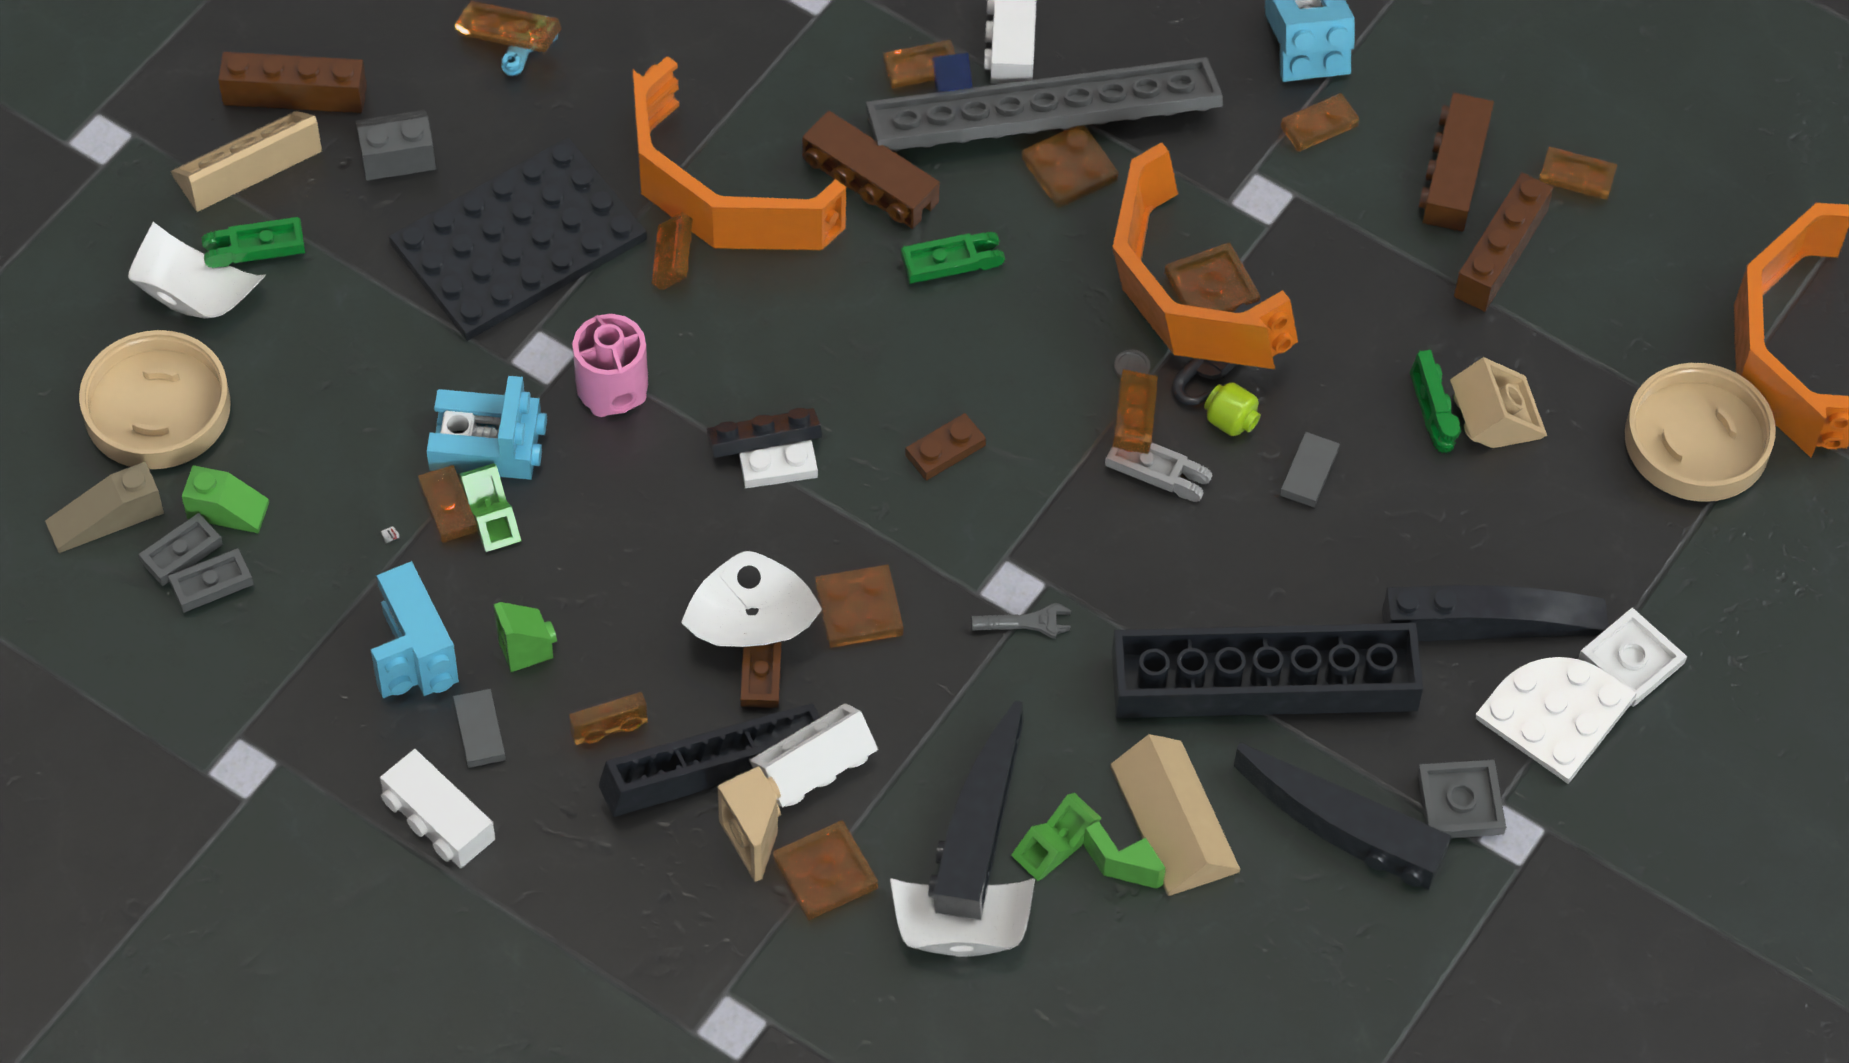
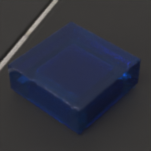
[932,53,973,92]

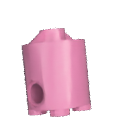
[572,314,648,417]

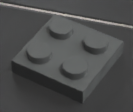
[1417,759,1506,838]

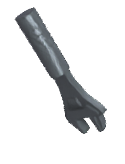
[971,603,1071,639]

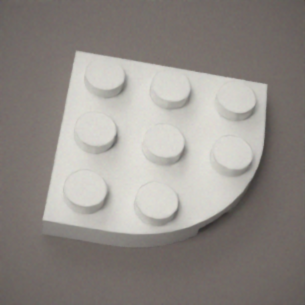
[1476,657,1637,784]

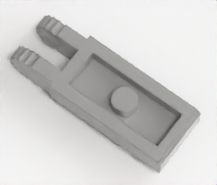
[1105,431,1213,502]

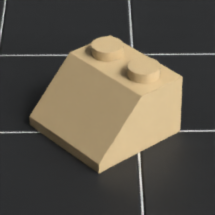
[1450,357,1547,448]
[718,766,781,882]

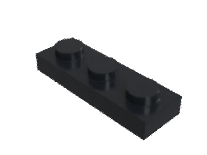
[707,408,822,458]

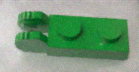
[201,217,305,268]
[901,231,1006,284]
[1410,350,1461,453]

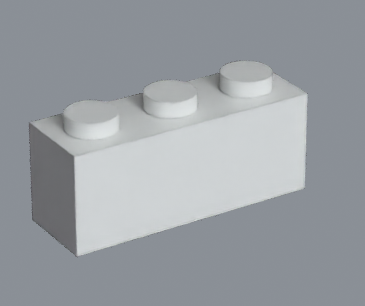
[984,0,1036,84]
[750,703,878,807]
[380,749,495,869]

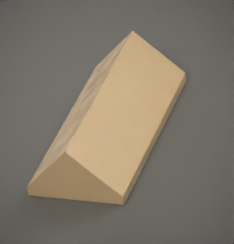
[171,111,322,212]
[1110,734,1240,896]

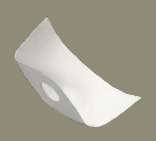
[128,222,266,319]
[681,551,822,647]
[890,878,1035,957]

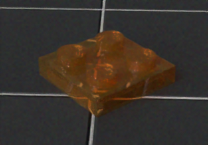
[1022,125,1119,208]
[1164,242,1261,312]
[815,564,904,648]
[774,820,878,920]

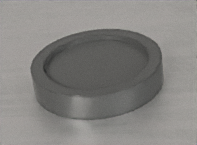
[1114,350,1150,384]

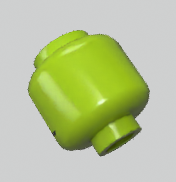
[1204,382,1261,436]

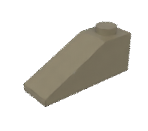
[45,462,164,553]

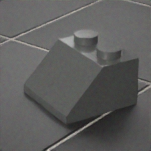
[355,110,436,181]

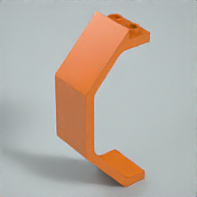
[633,56,846,250]
[1113,142,1298,369]
[1734,203,1849,458]

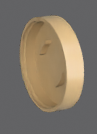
[79,330,231,469]
[1625,363,1776,502]

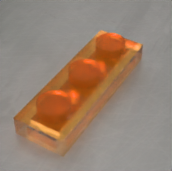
[455,1,562,53]
[1112,369,1158,454]

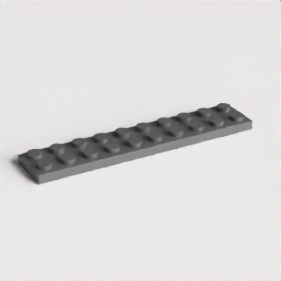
[866,57,1223,152]

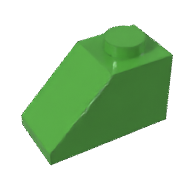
[182,465,269,533]
[493,602,557,672]

